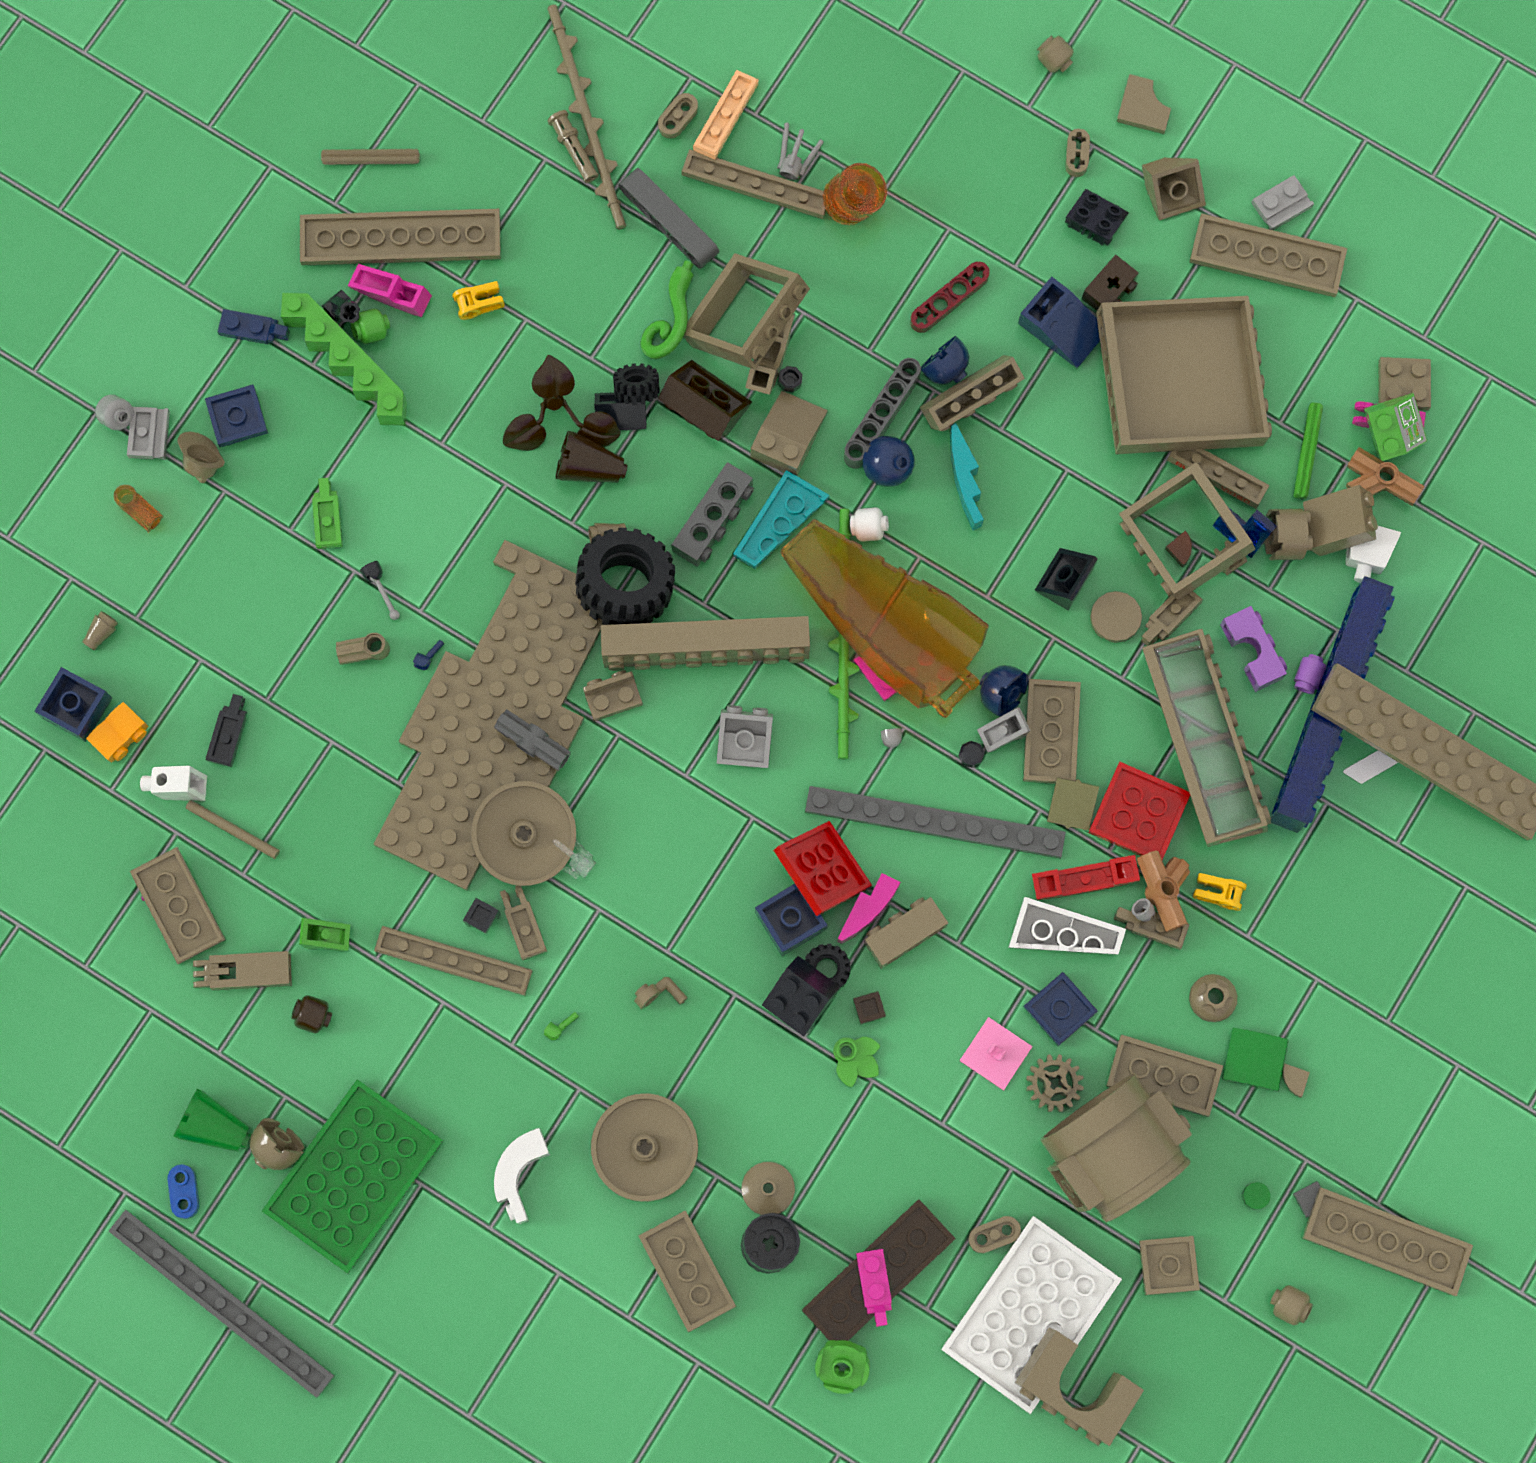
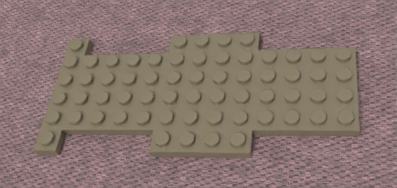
[374,540,603,891]

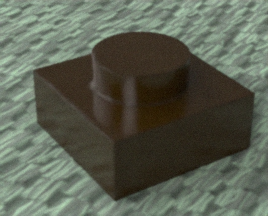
[853,991,886,1025]

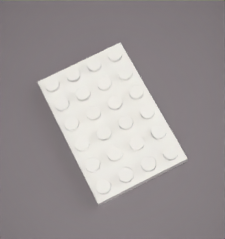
[941,1216,1122,1414]

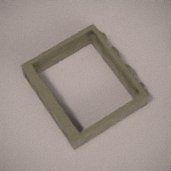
[684,253,810,370]
[1119,462,1255,601]

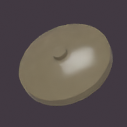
[471,781,576,886]
[591,1094,698,1202]

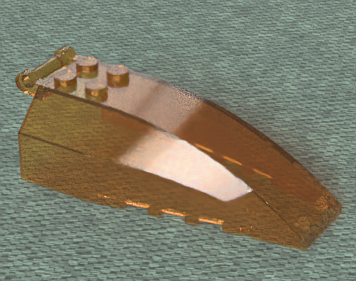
[780,519,989,718]

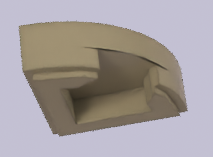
[1282,1064,1310,1098]

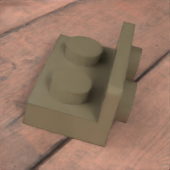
[583,670,643,721]

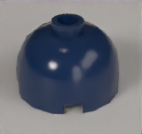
[921,336,970,385]
[863,436,915,487]
[980,665,1029,717]

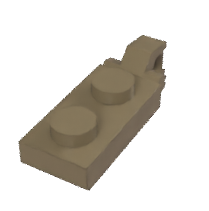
[1141,591,1203,646]
[1114,907,1189,950]

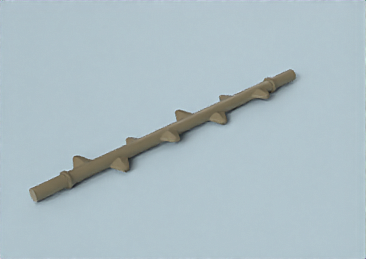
[547,5,626,229]

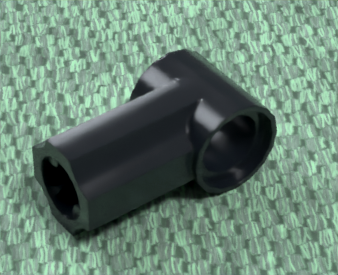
[322,289,360,323]

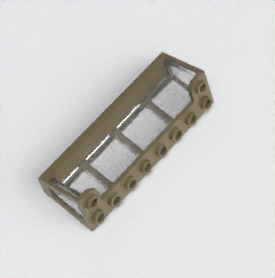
[1142,629,1271,847]

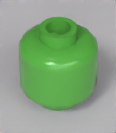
[351,308,390,344]

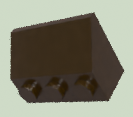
[657,360,752,441]

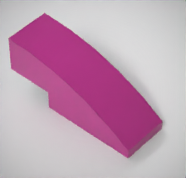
[348,264,432,317]
[837,873,901,944]

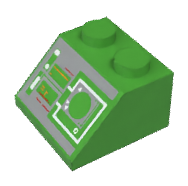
[1364,393,1427,461]

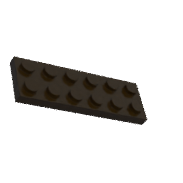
[802,1199,956,1341]

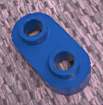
[168,1165,199,1219]

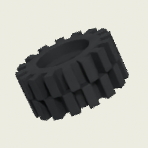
[613,363,660,405]
[805,944,851,990]

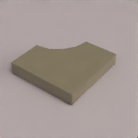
[1116,74,1171,134]

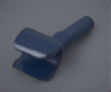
[413,640,444,670]

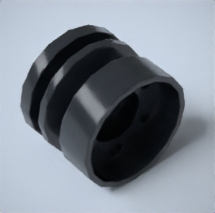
[741,1213,800,1274]

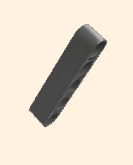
[618,168,720,269]
[844,358,921,469]

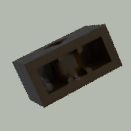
[1082,254,1139,311]

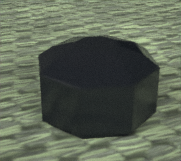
[778,366,803,392]
[958,741,985,768]

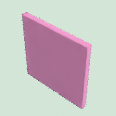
[960,1017,1033,1091]

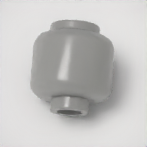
[95,395,134,431]

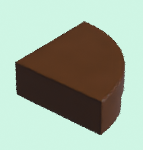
[1165,531,1192,567]

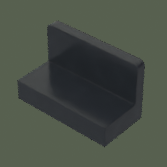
[594,392,647,430]

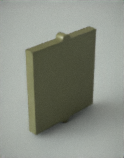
[1047,777,1099,831]

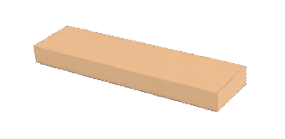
[693,70,759,160]

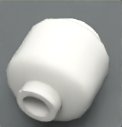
[850,508,889,542]

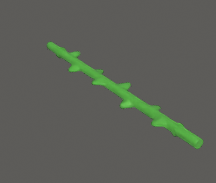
[828,509,860,760]

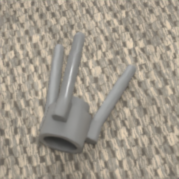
[777,122,823,180]

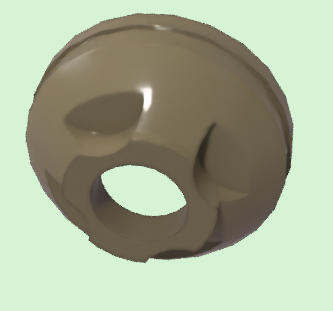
[1189,974,1237,1022]

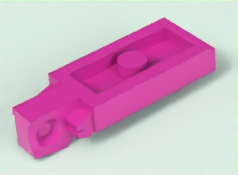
[856,1249,892,1327]

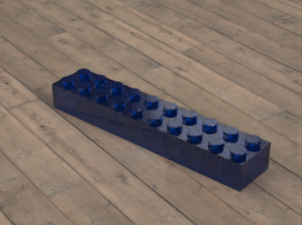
[1270,576,1395,833]

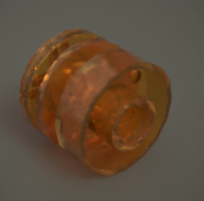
[823,163,887,225]

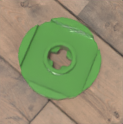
[815,1340,870,1394]

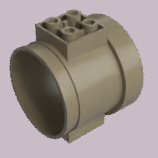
[1040,1073,1192,1222]

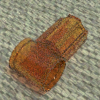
[114,485,163,532]

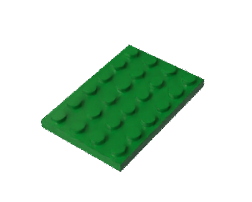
[262,1079,444,1274]

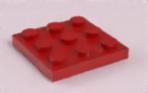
[1088,761,1190,860]
[773,821,872,916]

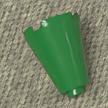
[173,1089,252,1152]

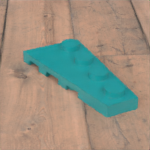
[733,470,830,569]

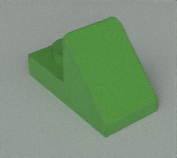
[299,918,350,951]

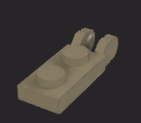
[500,886,547,961]

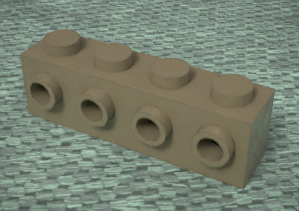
[920,355,1025,431]

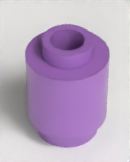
[1294,654,1327,694]

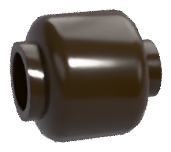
[291,995,332,1033]

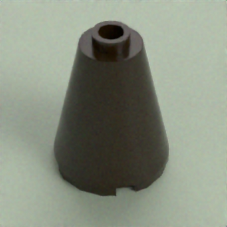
[555,431,628,483]

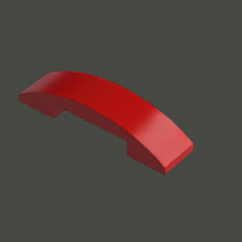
[1032,855,1140,900]

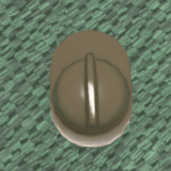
[178,431,225,483]

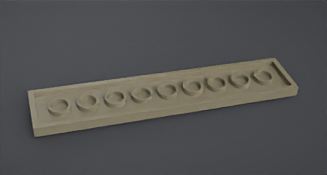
[1311,664,1536,840]

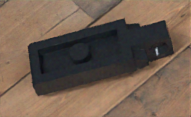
[206,694,247,768]

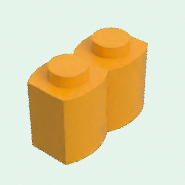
[86,702,148,763]

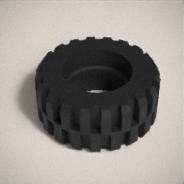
[575,528,675,625]

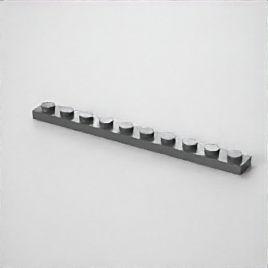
[805,786,1066,859]
[109,1210,335,1398]

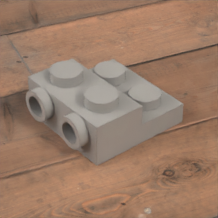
[716,705,773,768]

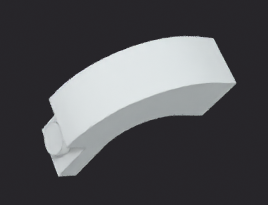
[494,1128,550,1224]

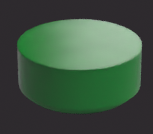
[1242,1182,1271,1210]

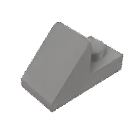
[977,707,1031,753]

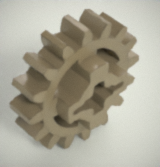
[1026,1054,1084,1112]

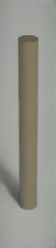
[185,800,280,859]

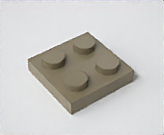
[1378,357,1431,410]
[1139,1236,1200,1295]

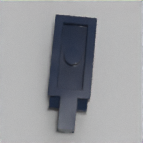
[217,309,290,345]

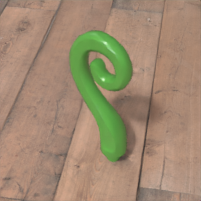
[640,260,694,360]

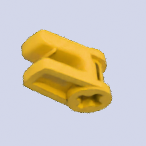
[452,281,505,320]
[1192,873,1247,911]

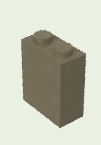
[1303,485,1378,556]

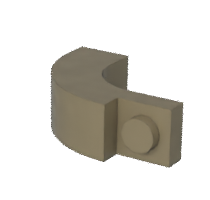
[745,313,795,395]

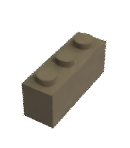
[864,897,948,969]

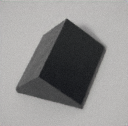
[1035,548,1098,611]

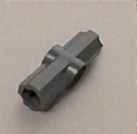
[494,709,571,772]

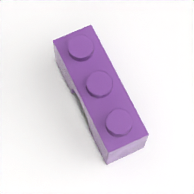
[1220,606,1287,692]

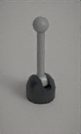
[360,561,400,620]

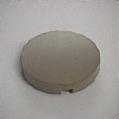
[1090,591,1142,643]

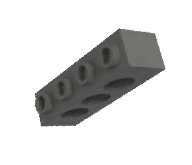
[671,462,754,567]

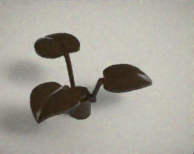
[502,355,621,451]

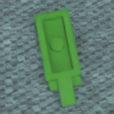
[312,478,343,549]

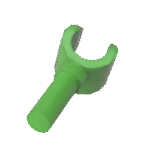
[544,1012,579,1040]

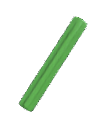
[1294,402,1323,499]

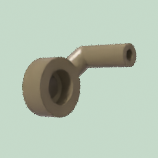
[634,977,688,1009]

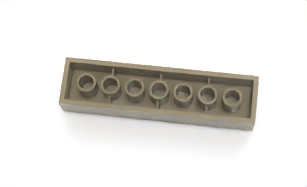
[601,616,810,671]

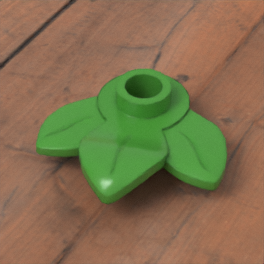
[833,1037,880,1087]

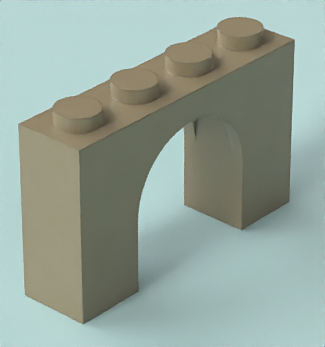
[1014,1327,1144,1446]

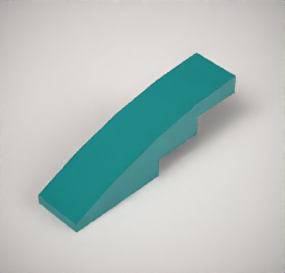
[950,423,984,530]

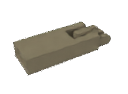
[193,951,292,990]

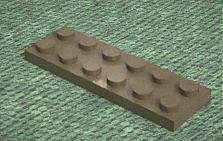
[1189,213,1347,297]
[1302,1187,1473,1296]

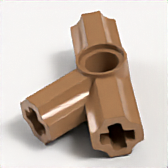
[1346,447,1425,506]
[1137,850,1190,932]

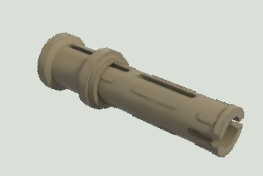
[547,110,599,183]

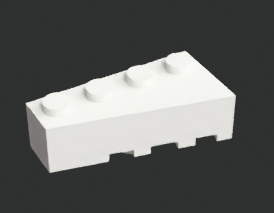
[1008,897,1126,955]

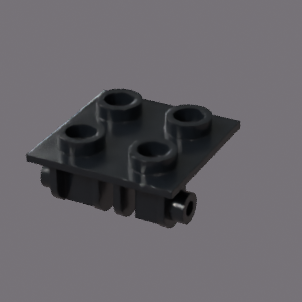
[1065,189,1129,246]

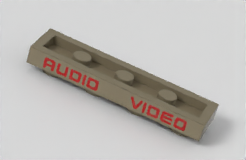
[1167,449,1270,509]

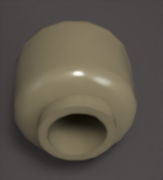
[1037,35,1074,73]
[1270,1285,1313,1325]

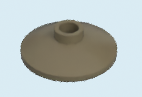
[742,1162,795,1215]

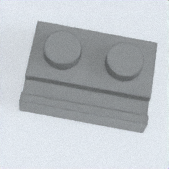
[1251,175,1314,230]
[127,407,170,460]

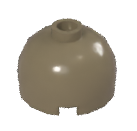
[250,1118,304,1170]

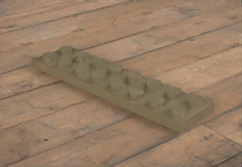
[300,209,501,265]

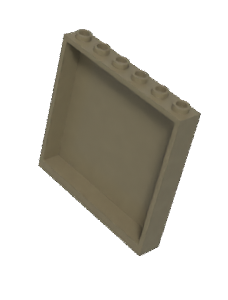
[1096,296,1272,454]

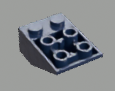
[1018,276,1100,369]

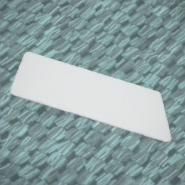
[1343,750,1398,784]

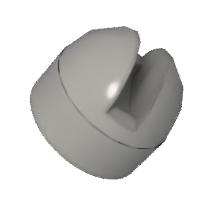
[881,728,902,748]
[1132,898,1155,922]

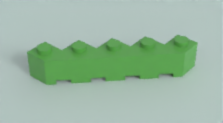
[281,293,407,425]

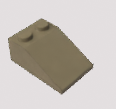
[751,391,828,476]

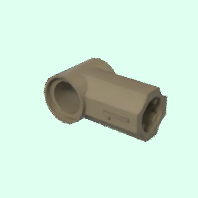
[336,633,390,665]

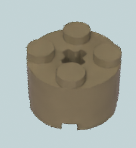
[1264,509,1313,560]

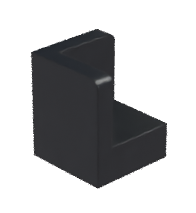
[463,898,501,934]

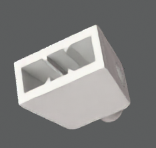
[1345,526,1401,584]
[140,766,207,801]

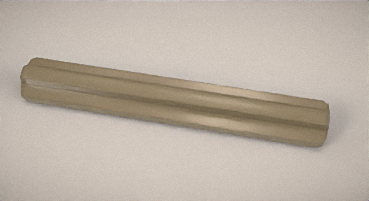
[321,149,420,165]

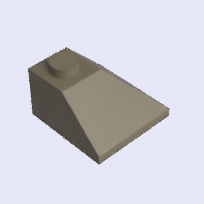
[1142,158,1206,220]

